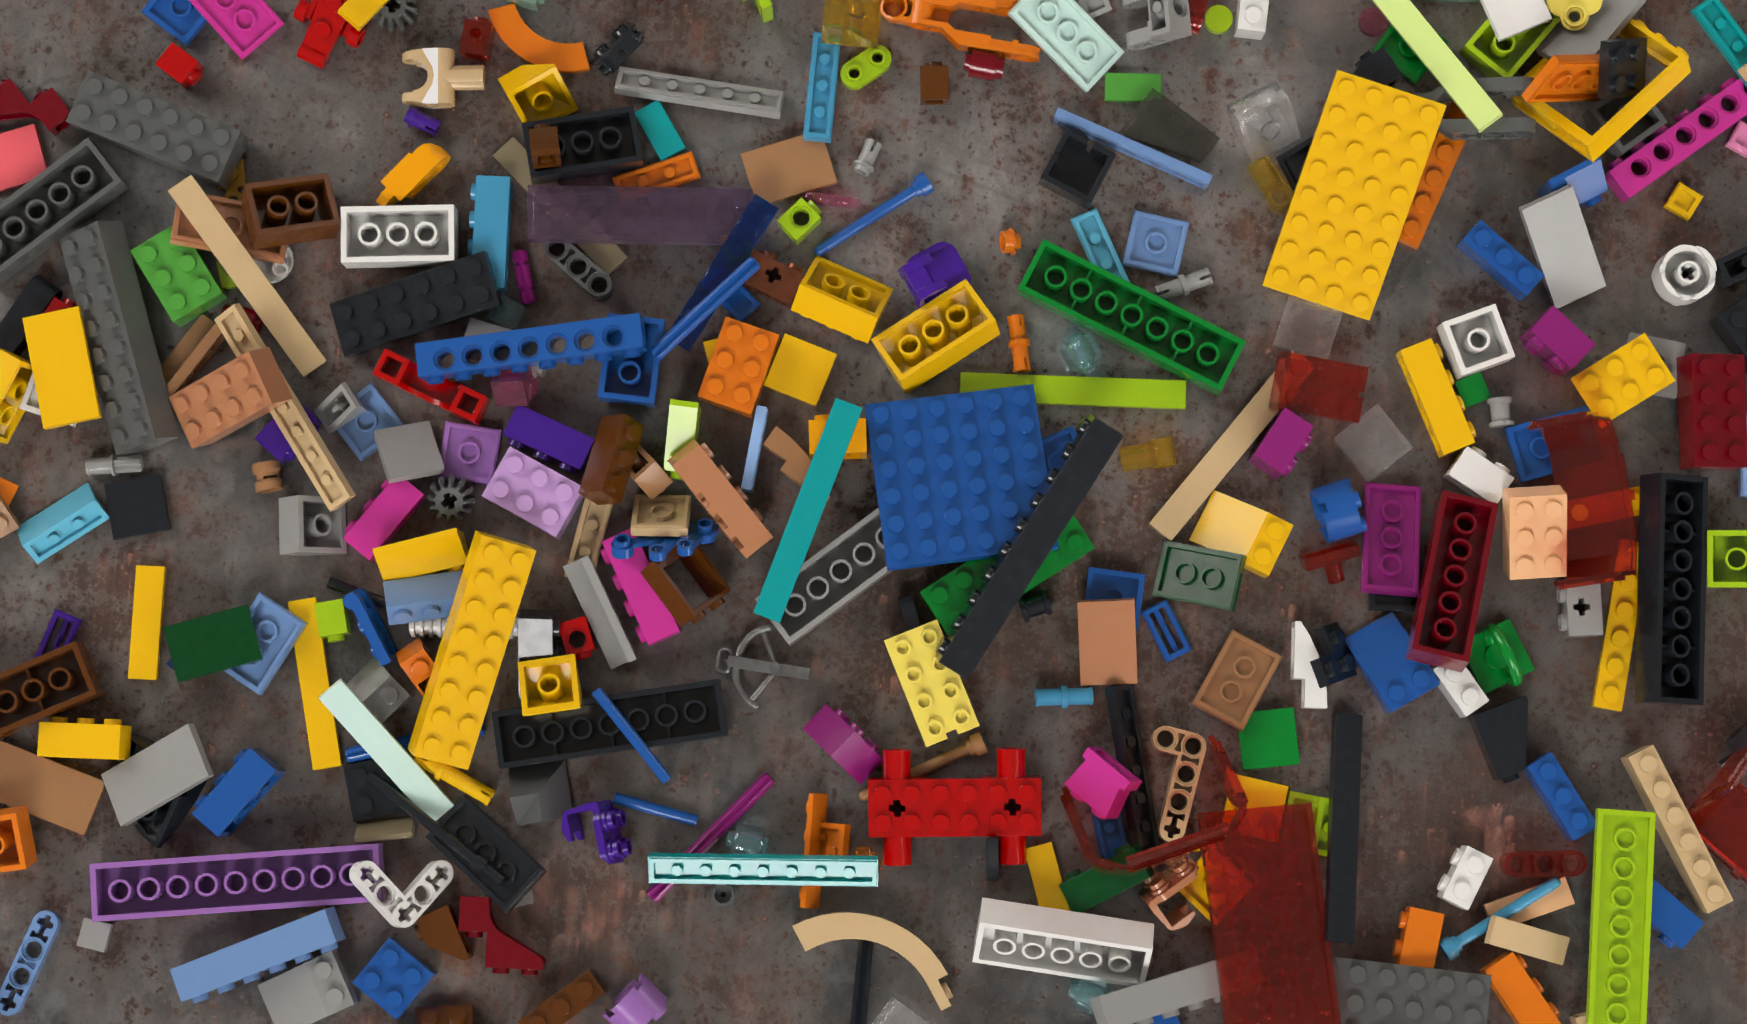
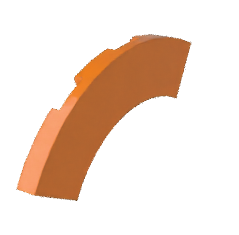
[488,3,590,73]

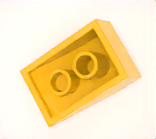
[1188,490,1294,578]

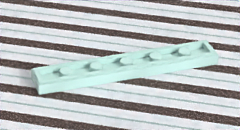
[319,678,454,821]

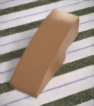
[763,426,830,504]

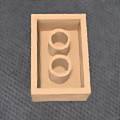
[1502,485,1567,580]

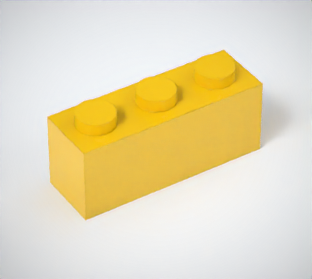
[37,717,132,760]

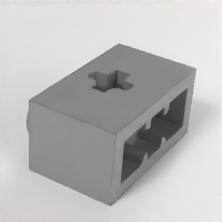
[1556,578,1603,638]

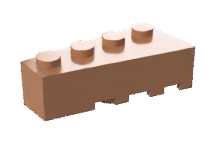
[667,439,773,559]

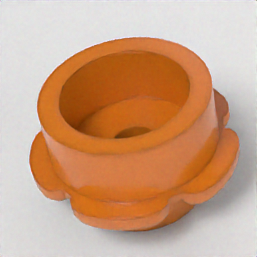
[999,228,1021,256]

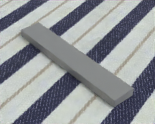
[614,66,785,119]

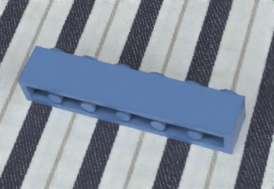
[170,906,346,1004]

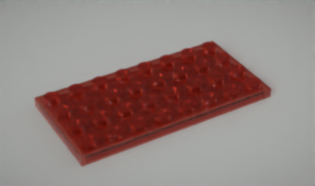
[1197,803,1341,1024]

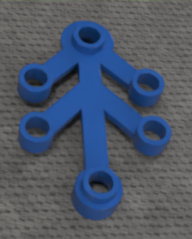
[611,519,719,562]

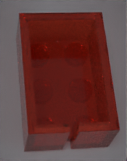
[1269,352,1369,424]

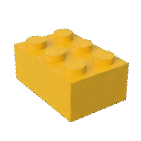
[1570,333,1676,426]

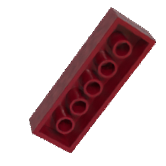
[1405,490,1498,673]

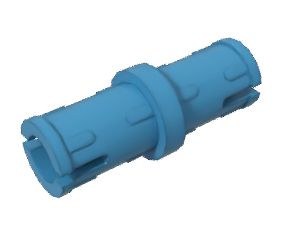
[1034,685,1093,708]

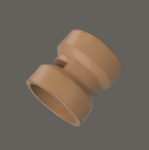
[251,460,284,494]

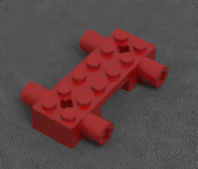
[868,747,1042,866]

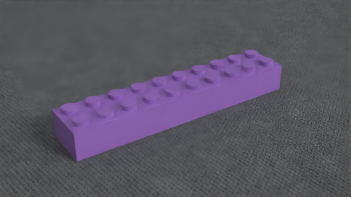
[89,843,386,922]

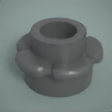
[709,884,738,908]

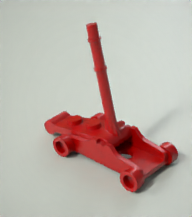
[293,0,366,69]

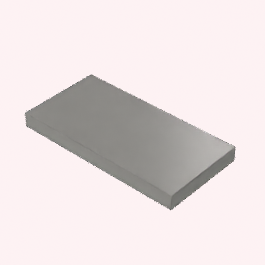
[1536,0,1647,60]
[1518,184,1606,309]
[101,723,214,826]

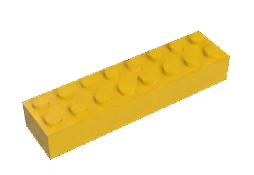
[407,530,536,770]

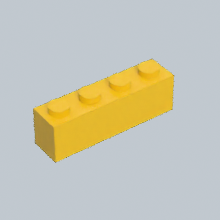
[1396,338,1476,458]

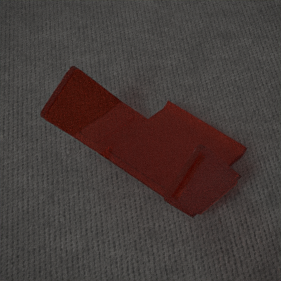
[1060,735,1248,877]

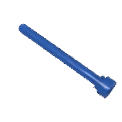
[814,172,934,256]

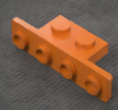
[799,793,851,909]

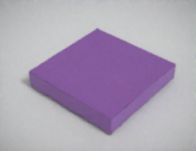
[437,421,503,485]

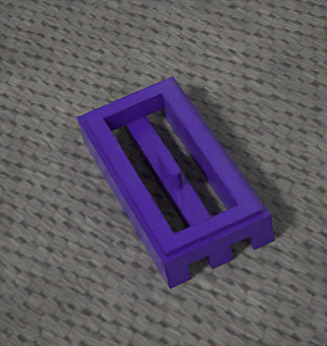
[34,609,83,658]

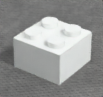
[1436,304,1516,380]

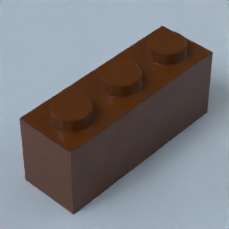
[578,414,645,505]
[518,968,608,1024]

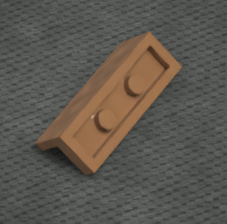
[161,314,226,396]

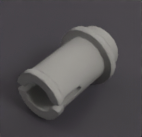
[853,138,882,176]

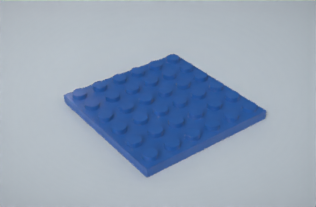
[864,384,1059,571]

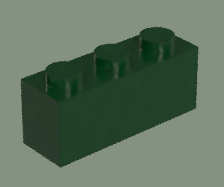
[1059,842,1155,913]

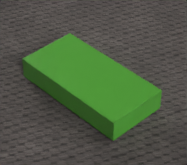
[1104,73,1161,104]

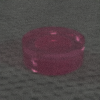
[1358,7,1387,37]

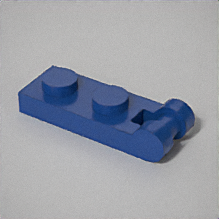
[343,588,398,666]

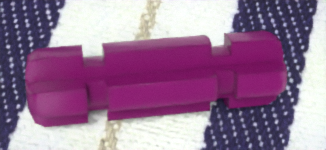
[512,249,536,305]

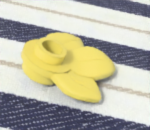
[1546,0,1603,31]

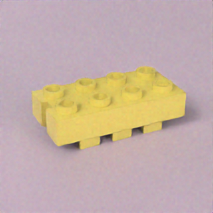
[884,619,980,747]

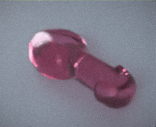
[805,192,861,209]

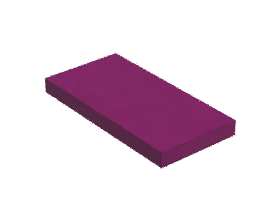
[1360,482,1422,597]

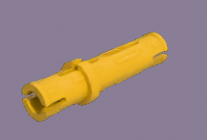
[414,757,496,806]

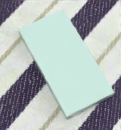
[1007,0,1125,92]

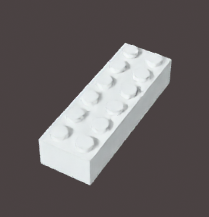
[972,897,1154,986]

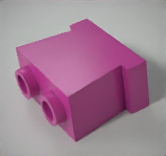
[1064,747,1142,820]

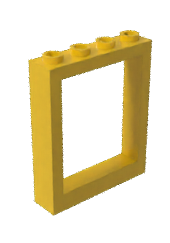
[1512,19,1691,162]

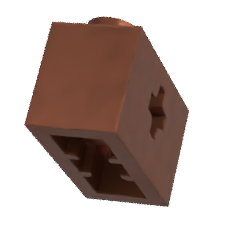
[742,250,805,309]

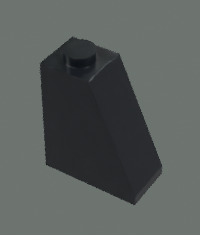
[1468,695,1528,784]

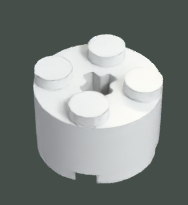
[1651,244,1717,306]

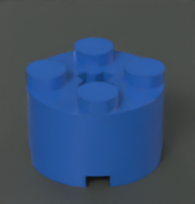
[1310,478,1367,543]

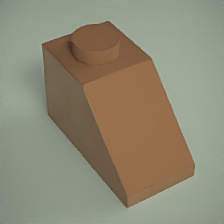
[630,445,673,500]

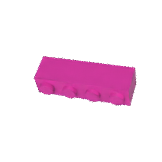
[600,528,681,647]

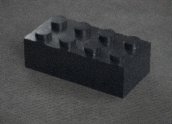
[522,106,643,185]

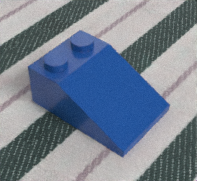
[1345,612,1440,714]

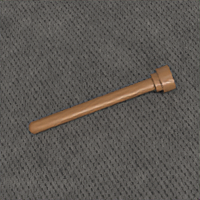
[858,732,988,801]

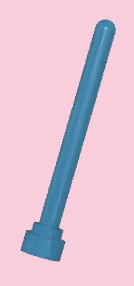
[1438,877,1561,962]

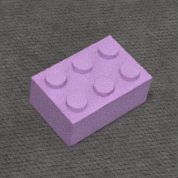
[482,447,584,540]

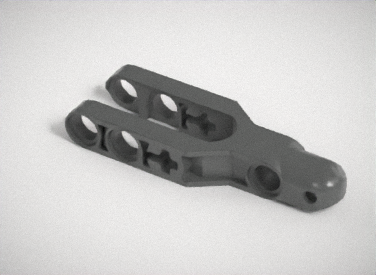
[1412,76,1536,140]

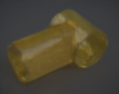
[1247,155,1293,213]
[1119,436,1178,473]

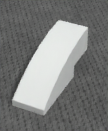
[1290,621,1327,709]

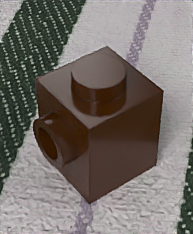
[920,61,949,105]

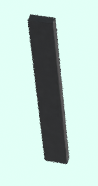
[1324,712,1363,944]

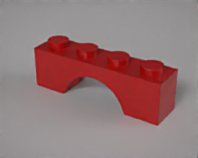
[372,349,491,426]

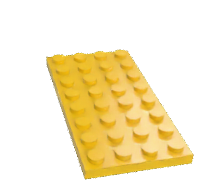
[1262,69,1447,321]

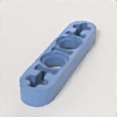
[0,910,62,1016]

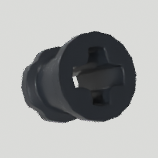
[1018,590,1052,623]

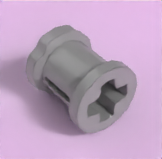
[1486,396,1515,428]

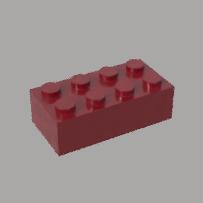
[1676,353,1747,471]

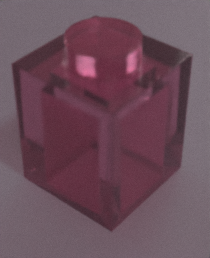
[490,367,538,407]

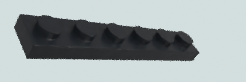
[1105,684,1161,856]

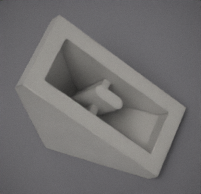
[314,382,367,434]

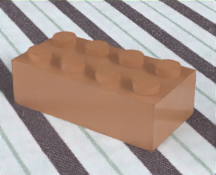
[169,347,293,449]

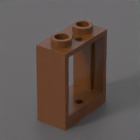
[640,538,731,627]

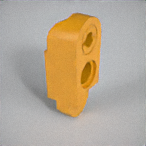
[376,143,451,206]

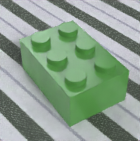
[130,225,228,327]

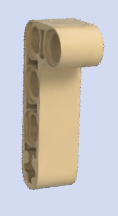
[1151,726,1206,842]

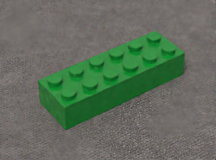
[919,515,1095,638]

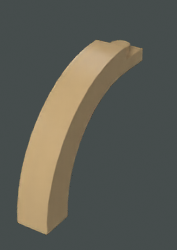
[792,912,953,1011]

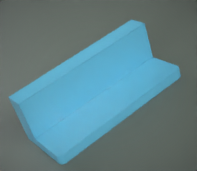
[16,483,110,564]

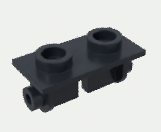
[590,22,645,77]

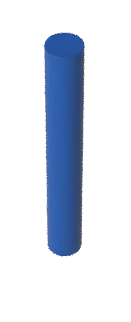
[613,792,699,826]

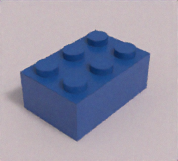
[598,313,667,408]
[192,748,286,837]

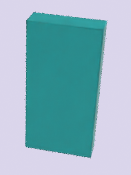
[635,100,686,161]

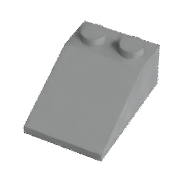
[257,950,360,1024]

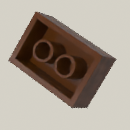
[241,173,341,249]

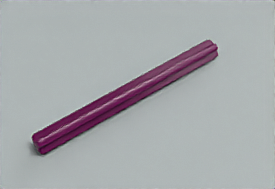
[646,773,775,902]

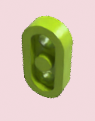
[840,45,891,90]

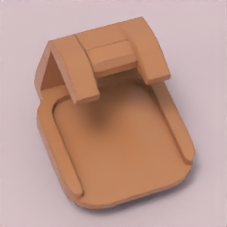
[1138,852,1199,931]

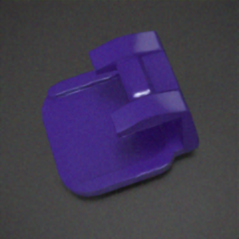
[897,241,971,309]
[561,800,632,864]

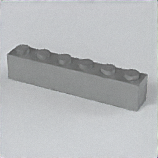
[1090,948,1265,1024]

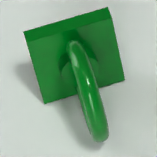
[1467,619,1535,694]

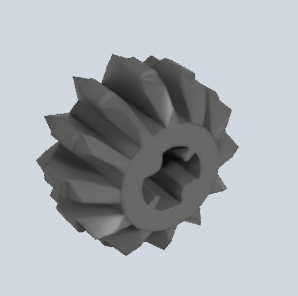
[373,0,419,32]
[427,474,476,523]

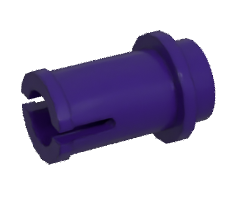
[404,107,442,137]

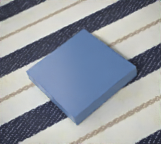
[1122,210,1190,278]
[337,382,404,462]

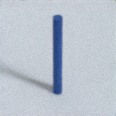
[592,687,672,784]

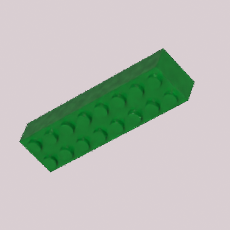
[1016,239,1246,396]

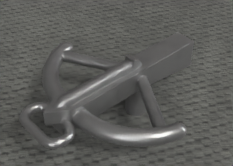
[715,624,811,709]

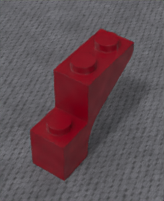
[0,78,71,136]
[458,896,546,975]

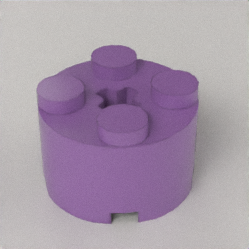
[602,973,668,1024]

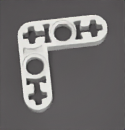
[349,860,454,928]

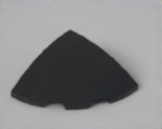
[121,732,208,848]

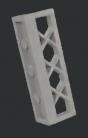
[563,554,637,670]

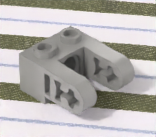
[1122,0,1192,50]

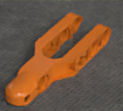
[880,0,1041,62]

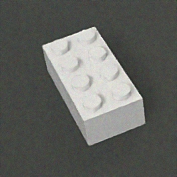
[341,204,459,268]

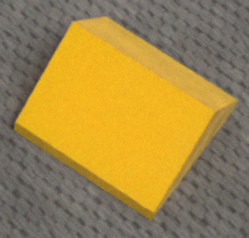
[518,654,582,717]

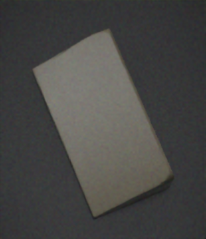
[354,816,416,844]

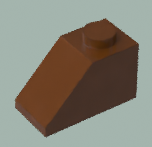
[529,123,562,169]
[414,904,473,961]

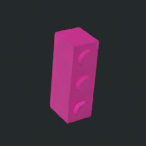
[343,479,427,562]

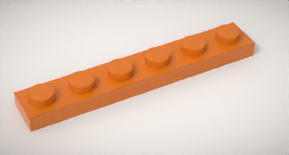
[1398,100,1468,250]

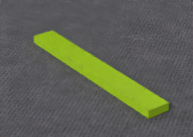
[960,372,1186,410]

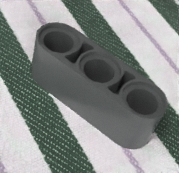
[544,235,614,301]

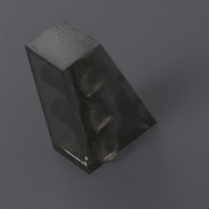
[1118,88,1220,163]

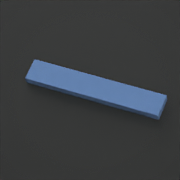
[1053,107,1213,190]

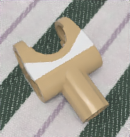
[402,48,486,109]

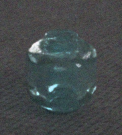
[1060,330,1102,374]
[725,823,769,854]
[1068,979,1112,1017]

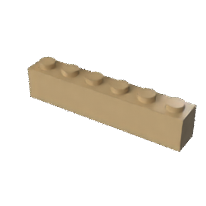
[1620,745,1734,913]

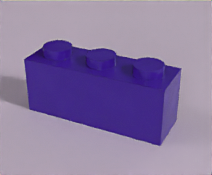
[503,403,595,474]

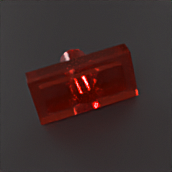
[1299,540,1362,584]

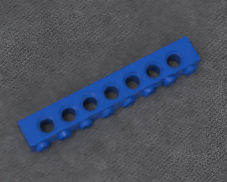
[415,313,648,385]

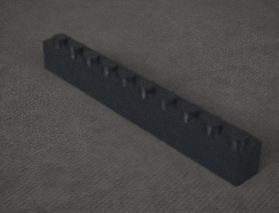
[935,414,1124,680]

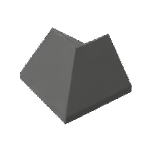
[509,761,573,826]

